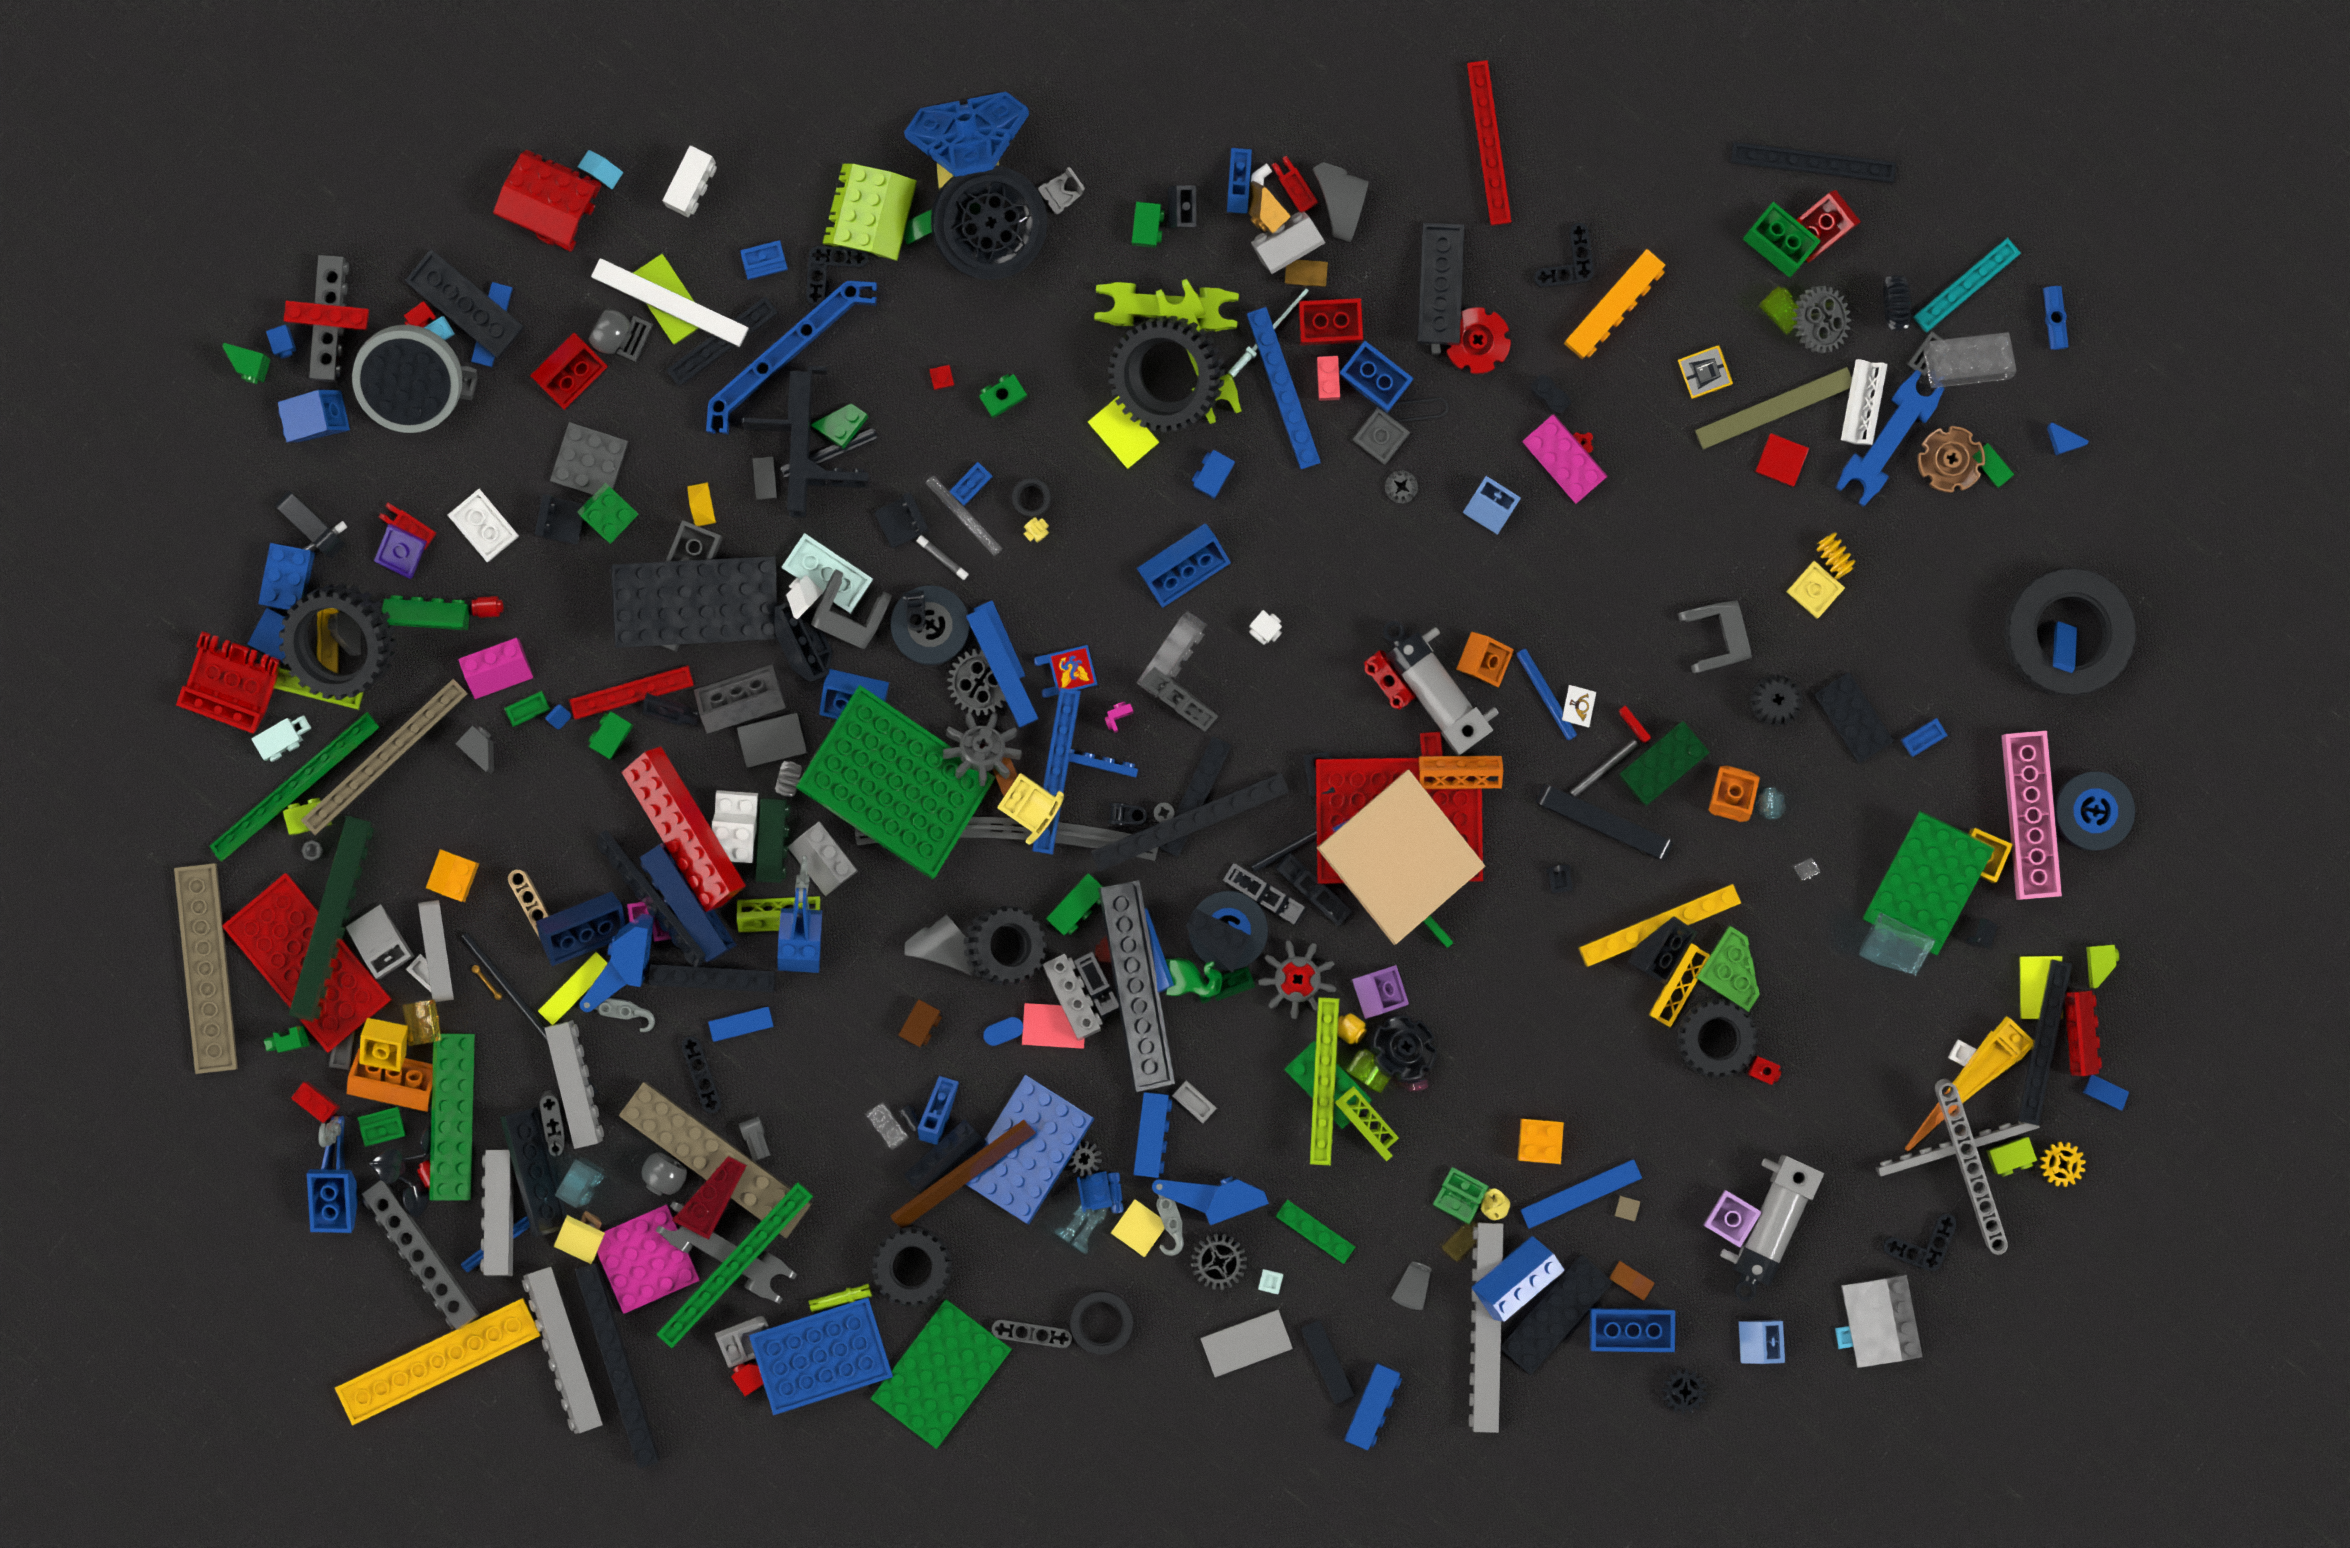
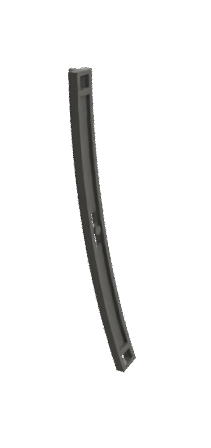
[854,817,1158,861]

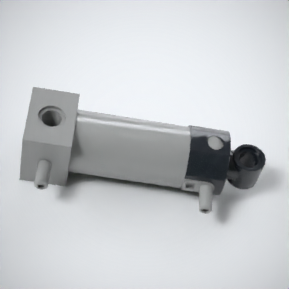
[1383,621,1499,756]
[1720,1155,1824,1302]

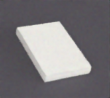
[448,489,519,563]

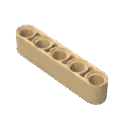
[508,870,550,941]

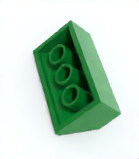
[382,595,470,630]

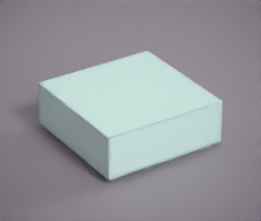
[1258,1269,1283,1294]

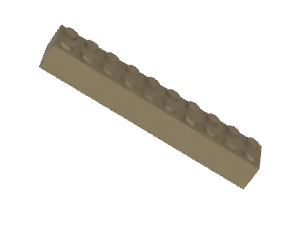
[619,1082,812,1238]

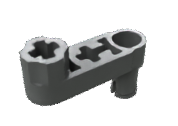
[540,1090,565,1156]

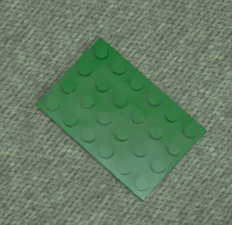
[1863,810,1995,955]
[871,1299,1012,1449]

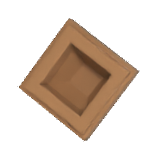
[581,1211,602,1230]

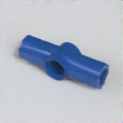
[2043,286,2068,350]

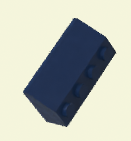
[536,891,625,966]

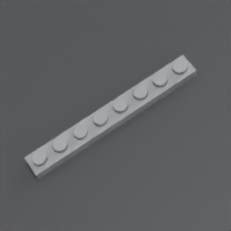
[1876,1122,2039,1176]

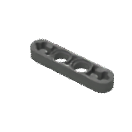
[992,1319,1072,1348]

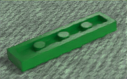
[1275,1200,1355,1264]

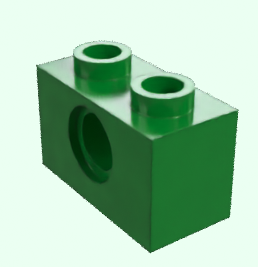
[979,374,1027,419]

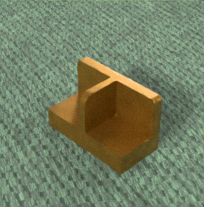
[1285,260,1328,287]

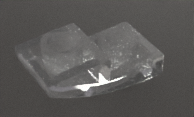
[866,1102,909,1150]

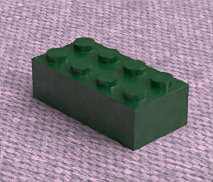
[1618,721,1710,806]

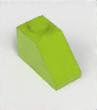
[2086,945,2119,988]

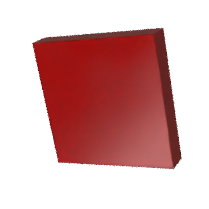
[1755,433,1809,487]

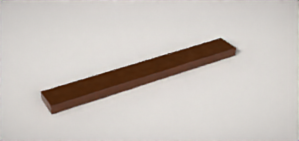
[891,1120,1036,1228]

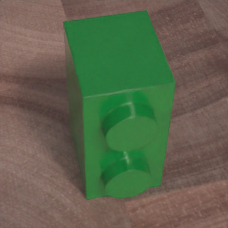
[1132,202,1165,248]
[589,711,633,760]

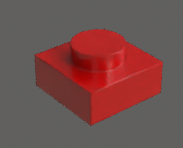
[929,365,954,390]

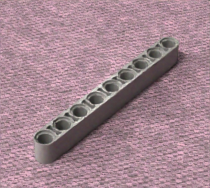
[1935,1079,2008,1255]

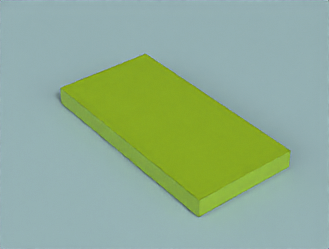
[633,254,699,345]

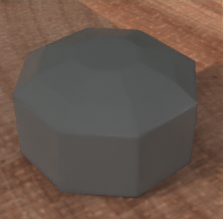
[302,840,323,861]

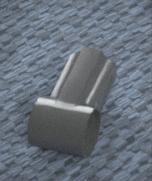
[739,1116,770,1161]

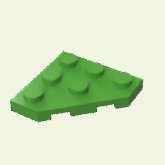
[1696,926,1760,1012]

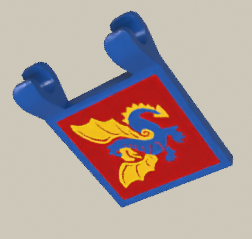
[1034,645,1098,698]

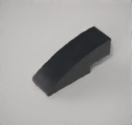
[1074,952,1120,1020]

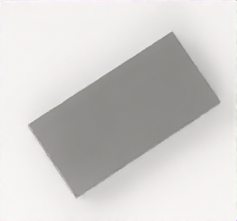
[1201,1310,1293,1377]

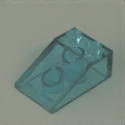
[1859,913,1935,975]

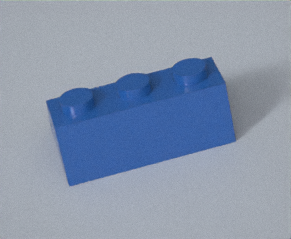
[819,669,889,719]

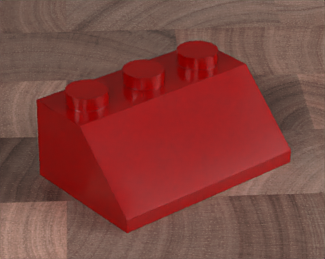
[530,333,608,410]

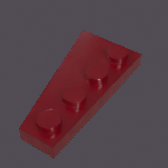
[672,1156,747,1240]

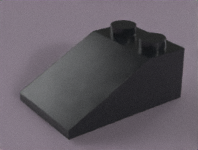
[1628,916,1698,985]

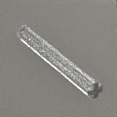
[926,476,1002,556]

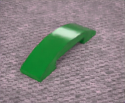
[903,203,980,245]

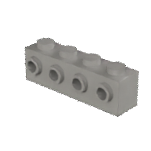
[1042,954,1102,1041]

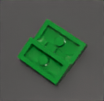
[1433,1167,1489,1225]

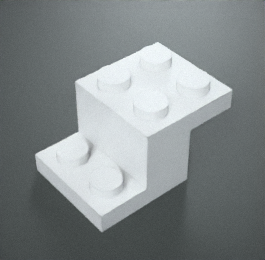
[712,790,758,863]

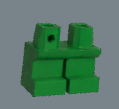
[264,1026,310,1053]

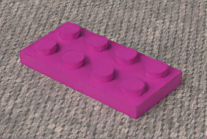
[1522,414,1608,504]

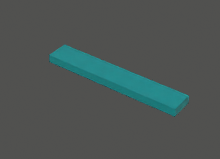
[1913,238,2021,333]

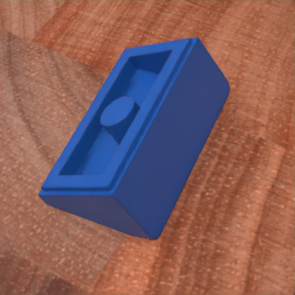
[2082,1075,2129,1111]

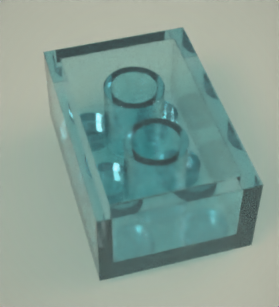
[555,1157,604,1208]

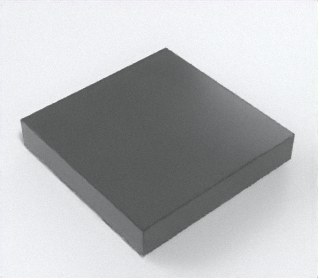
[1353,407,1410,465]

